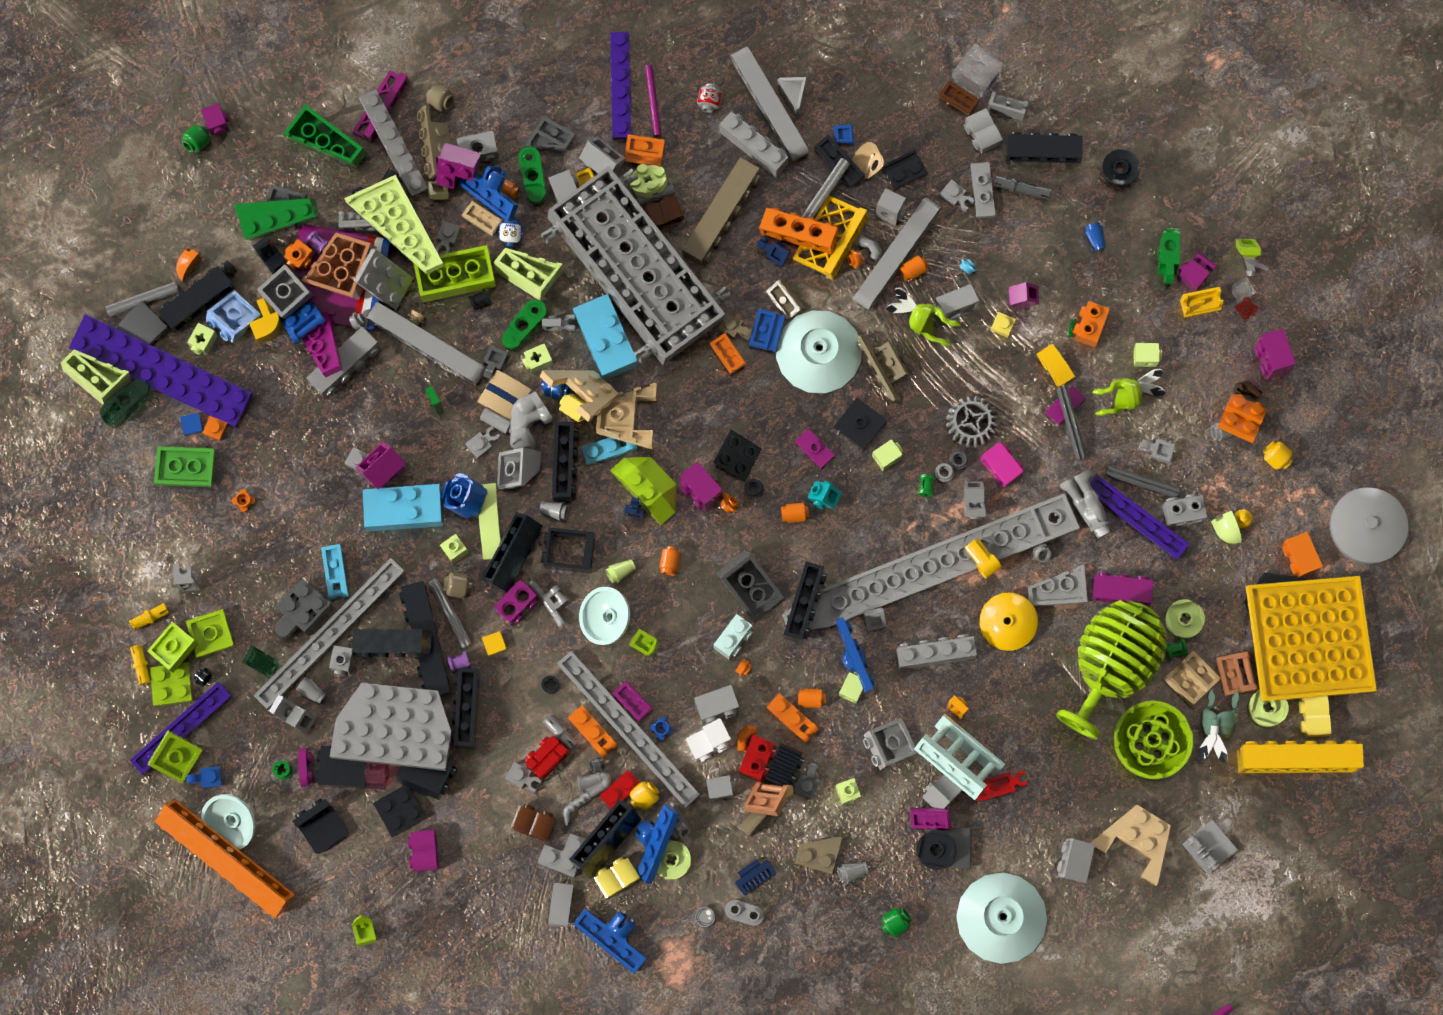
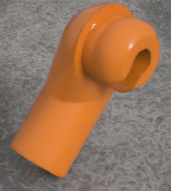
[737,724,757,752]

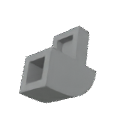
[964,481,986,519]
[269,695,316,734]

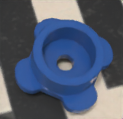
[650,717,673,740]

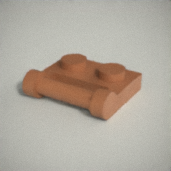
[1216,651,1259,697]
[743,781,793,816]

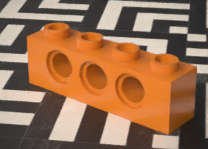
[759,208,839,254]

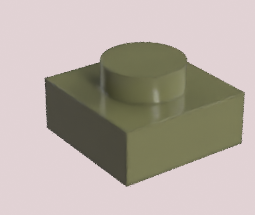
[428,181,449,200]

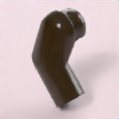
[1234,381,1263,399]

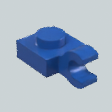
[186,766,222,789]

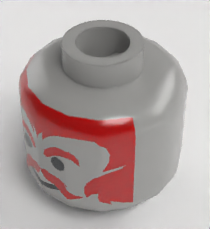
[697,84,723,113]

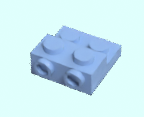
[206,290,261,343]

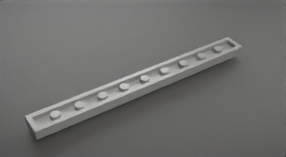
[254,558,405,710]
[557,651,700,808]

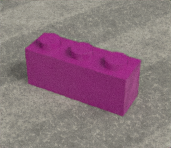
[1091,572,1153,606]

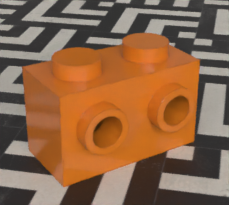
[1073,301,1110,348]

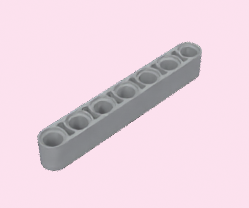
[730,47,809,162]
[853,197,942,310]
[366,302,486,386]

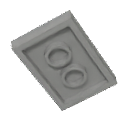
[354,248,414,310]

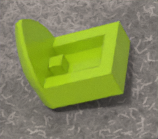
[628,628,658,656]
[352,915,377,947]

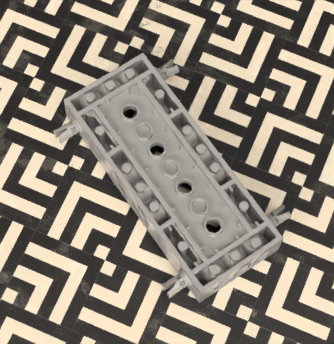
[541,166,731,365]

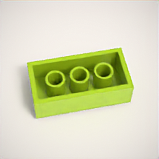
[414,245,496,303]

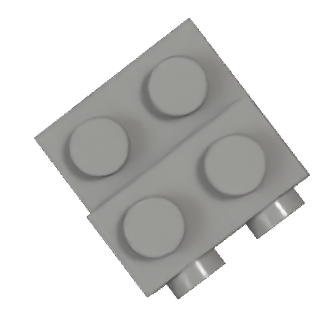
[863,718,918,770]

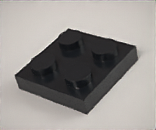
[373,786,426,838]

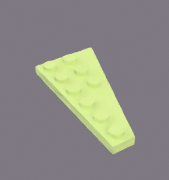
[344,175,444,274]

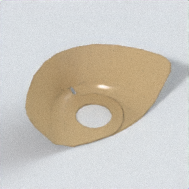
[852,142,884,179]

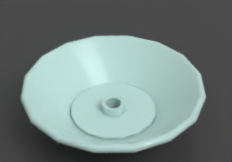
[776,310,862,393]
[956,872,1047,964]

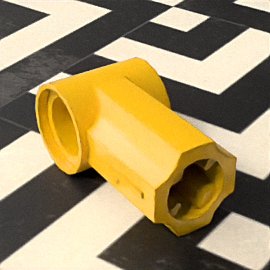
[965,538,1002,579]

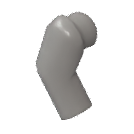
[858,237,882,260]

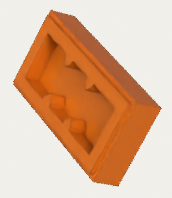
[710,333,746,375]

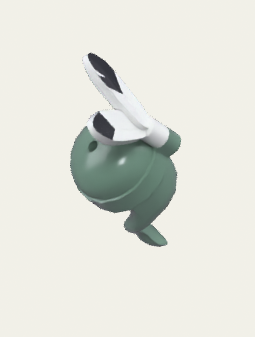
[1197,689,1239,763]

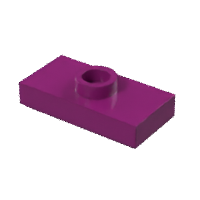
[1045,386,1086,426]
[795,428,835,469]
[612,680,653,722]
[910,808,951,830]

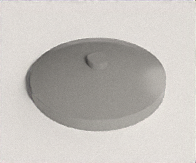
[1330,488,1408,564]

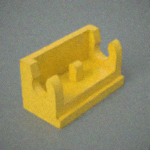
[1180,287,1223,318]

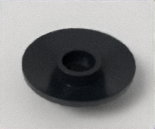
[1102,149,1140,186]

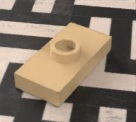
[462,201,503,237]

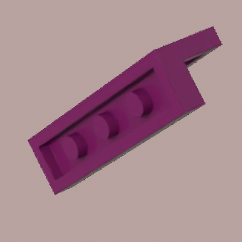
[353,70,409,143]

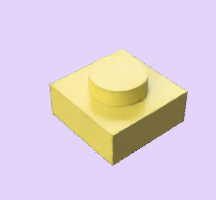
[991,312,1016,338]

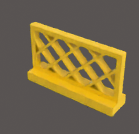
[793,195,869,280]

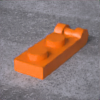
[766,693,820,744]
[568,705,618,758]

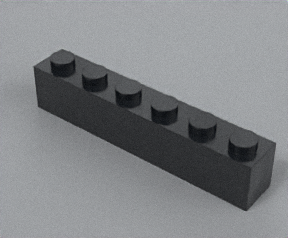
[399,581,452,698]

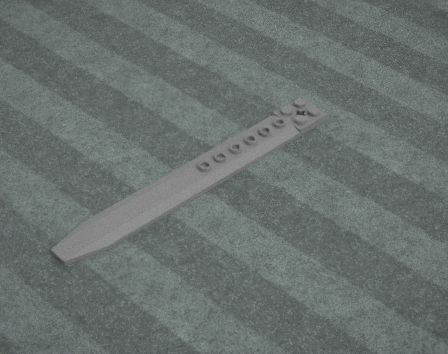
[782,493,1080,630]

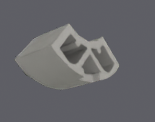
[922,759,977,809]

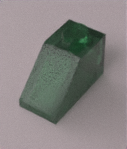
[242,645,278,679]

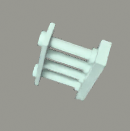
[914,714,1005,800]

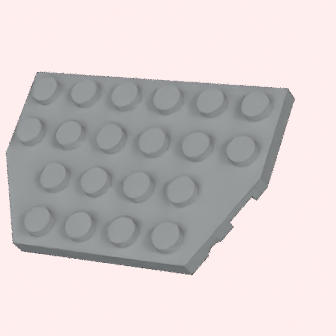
[330,683,452,771]

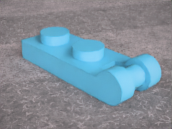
[581,437,638,466]
[321,544,349,600]

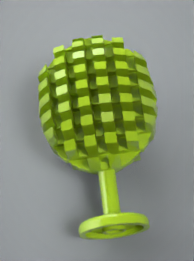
[1056,600,1167,740]

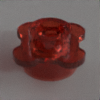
[1235,297,1258,320]

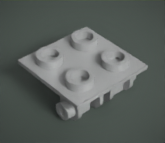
[1182,820,1238,875]

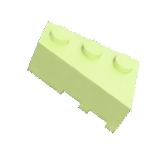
[494,248,562,301]
[60,350,131,406]

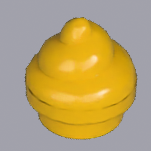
[1234,509,1253,529]

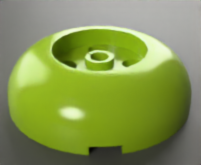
[1114,701,1193,779]

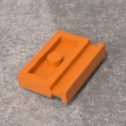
[624,134,665,167]

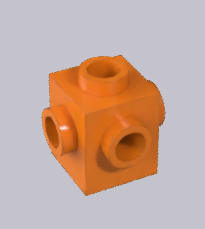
[284,239,316,270]

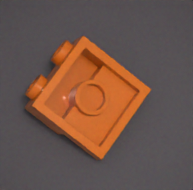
[1217,394,1267,443]

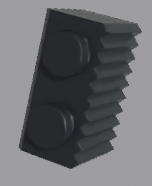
[765,743,805,787]

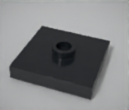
[834,398,887,451]

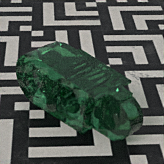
[100,379,150,428]

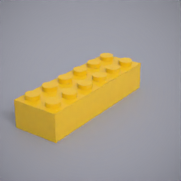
[1237,741,1364,773]

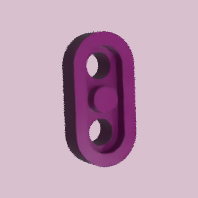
[298,748,313,787]

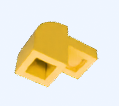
[249,298,282,345]

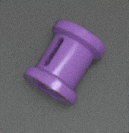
[305,231,329,255]
[447,651,471,673]

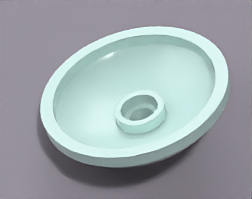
[579,587,630,645]
[201,794,255,850]

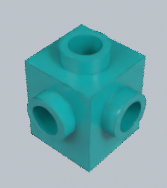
[808,480,843,510]

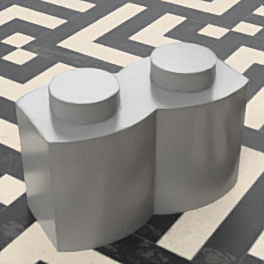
[964,108,1003,154]

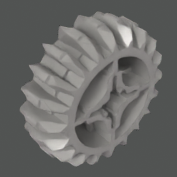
[946,396,998,447]

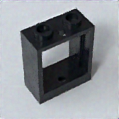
[541,528,596,574]

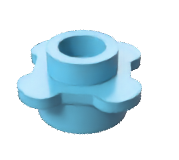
[959,259,977,276]

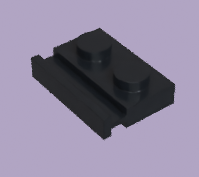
[882,150,928,191]

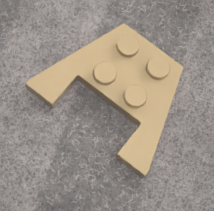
[540,370,618,422]
[596,383,658,449]
[1091,805,1171,886]

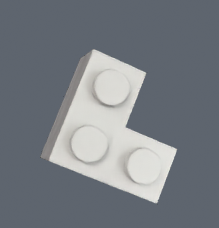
[686,718,731,762]

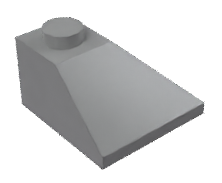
[497,447,541,490]

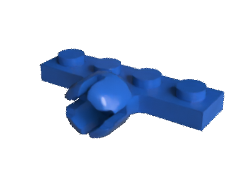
[457,166,518,222]
[836,617,875,694]
[636,804,679,883]
[573,908,647,974]

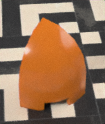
[176,247,202,282]

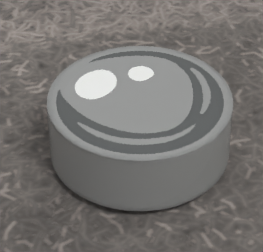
[695,907,715,927]

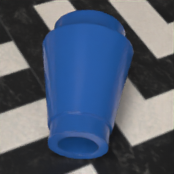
[1085,222,1106,251]

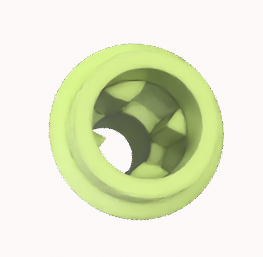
[606,559,636,583]

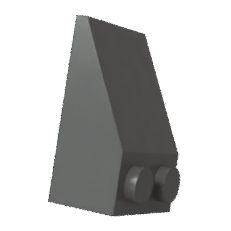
[716,549,784,622]

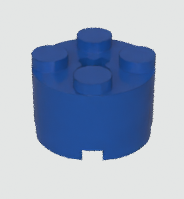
[441,474,487,518]

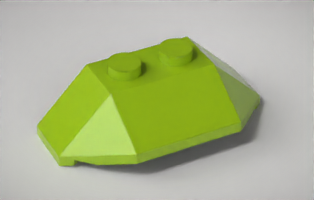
[610,457,677,526]

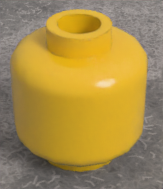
[1263,441,1292,470]
[630,782,659,811]

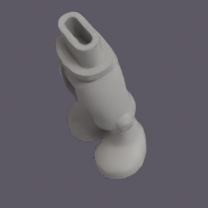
[1059,469,1111,538]

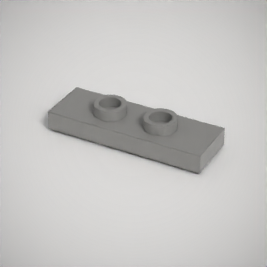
[970,162,995,219]

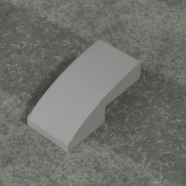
[548,883,574,927]

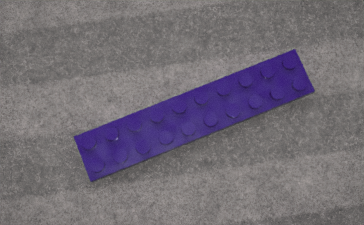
[69,314,253,428]

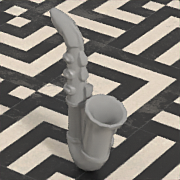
[563,771,612,826]

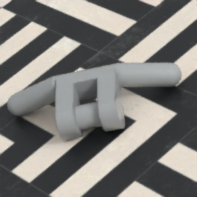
[528,580,569,628]

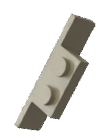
[417,104,451,181]
[857,335,908,402]

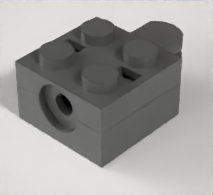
[275,578,334,639]

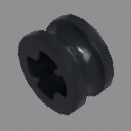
[541,675,559,694]

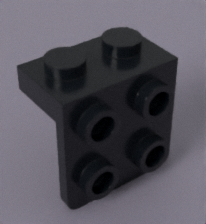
[293,799,349,854]

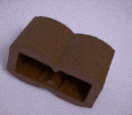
[643,195,684,230]
[510,804,556,842]

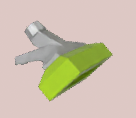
[1236,239,1270,276]

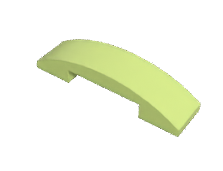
[479,483,501,560]

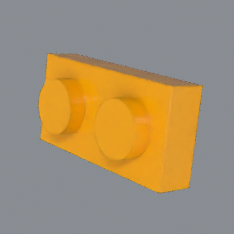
[947,695,968,720]

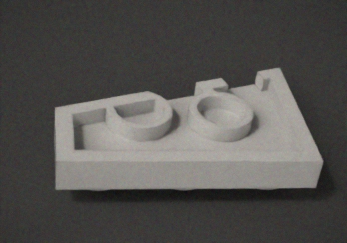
[1027,564,1088,607]

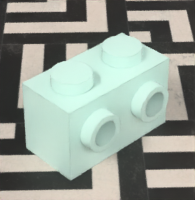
[713,614,753,660]

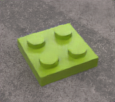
[186,609,235,658]
[147,622,198,673]
[150,662,193,707]
[148,730,202,783]

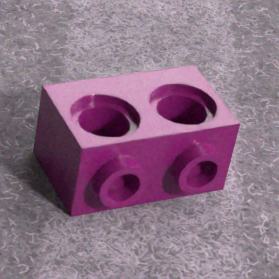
[493,580,538,626]

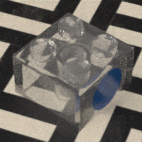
[951,43,1005,100]

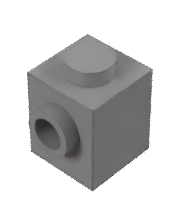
[329,645,355,676]
[706,775,736,801]

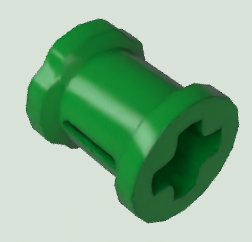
[917,474,936,497]
[1165,639,1188,660]
[272,760,293,780]

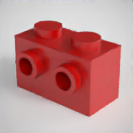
[739,735,777,781]

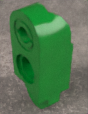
[518,147,546,204]
[1158,228,1180,284]
[502,299,547,350]

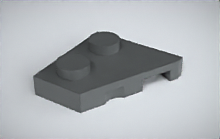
[525,116,576,151]

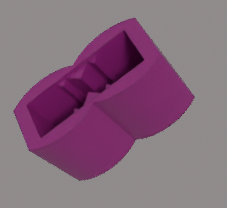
[408,830,439,873]

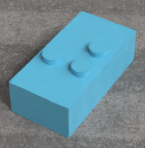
[573,294,638,381]
[363,484,444,532]

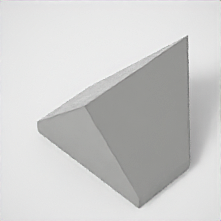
[777,77,806,116]

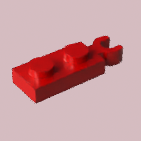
[977,771,1028,802]

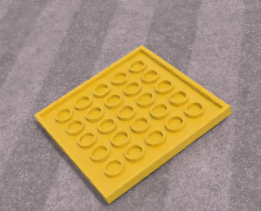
[1246,576,1377,702]

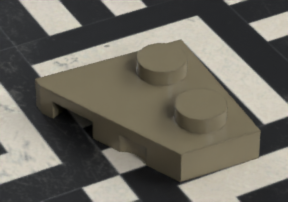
[794,837,842,875]

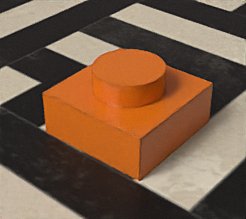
[202,416,228,441]

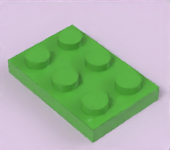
[154,446,216,487]

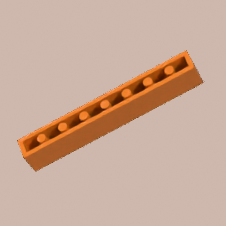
[155,799,295,918]

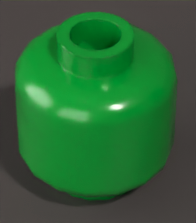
[182,125,210,153]
[881,907,912,937]

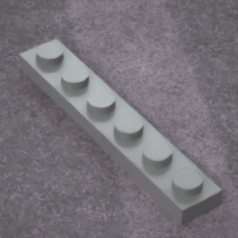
[359,89,428,197]

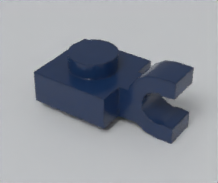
[757,235,792,266]
[624,497,645,519]

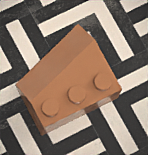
[301,233,377,301]

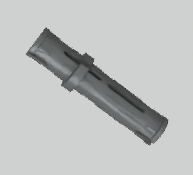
[993,174,1051,200]

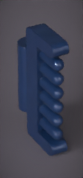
[736,859,776,896]

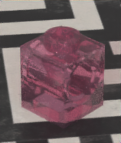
[365,762,390,790]

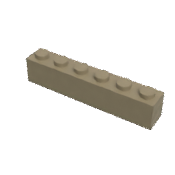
[682,157,761,266]

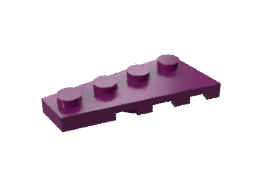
[302,312,343,377]

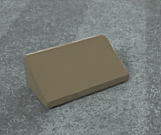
[766,279,806,321]
[739,812,768,837]

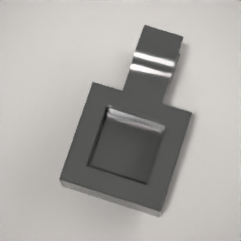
[483,346,508,382]
[794,763,819,799]

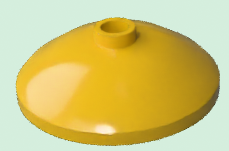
[980,593,1038,651]

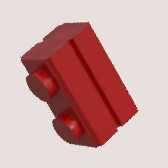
[525,735,570,781]

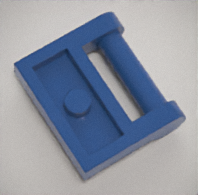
[282,300,327,345]

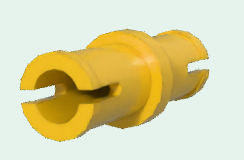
[129,603,169,631]
[130,645,151,685]

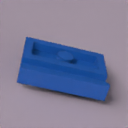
[749,309,785,352]

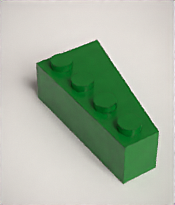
[283,105,368,168]
[234,198,320,241]

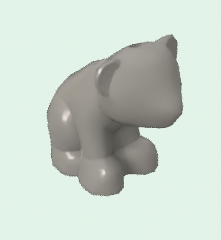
[510,391,553,450]

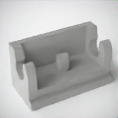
[987,91,1028,121]
[339,211,378,233]
[936,284,980,320]
[173,563,201,592]

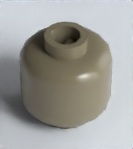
[426,84,454,112]
[443,572,472,598]

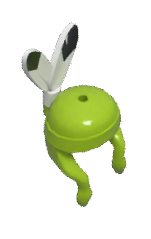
[886,288,961,346]
[1092,369,1166,416]

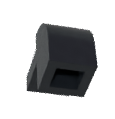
[252,235,292,275]

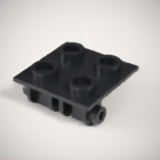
[713,429,762,481]

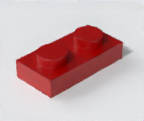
[599,770,640,809]

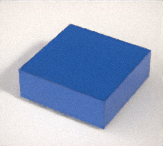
[834,124,854,145]
[180,413,203,436]

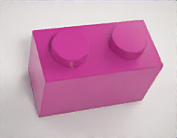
[980,442,1024,489]

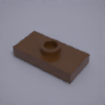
[938,81,980,116]

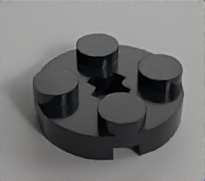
[916,830,957,870]

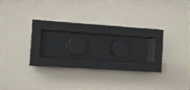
[814,135,865,188]

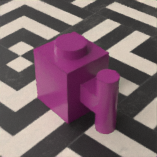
[1178,252,1217,292]

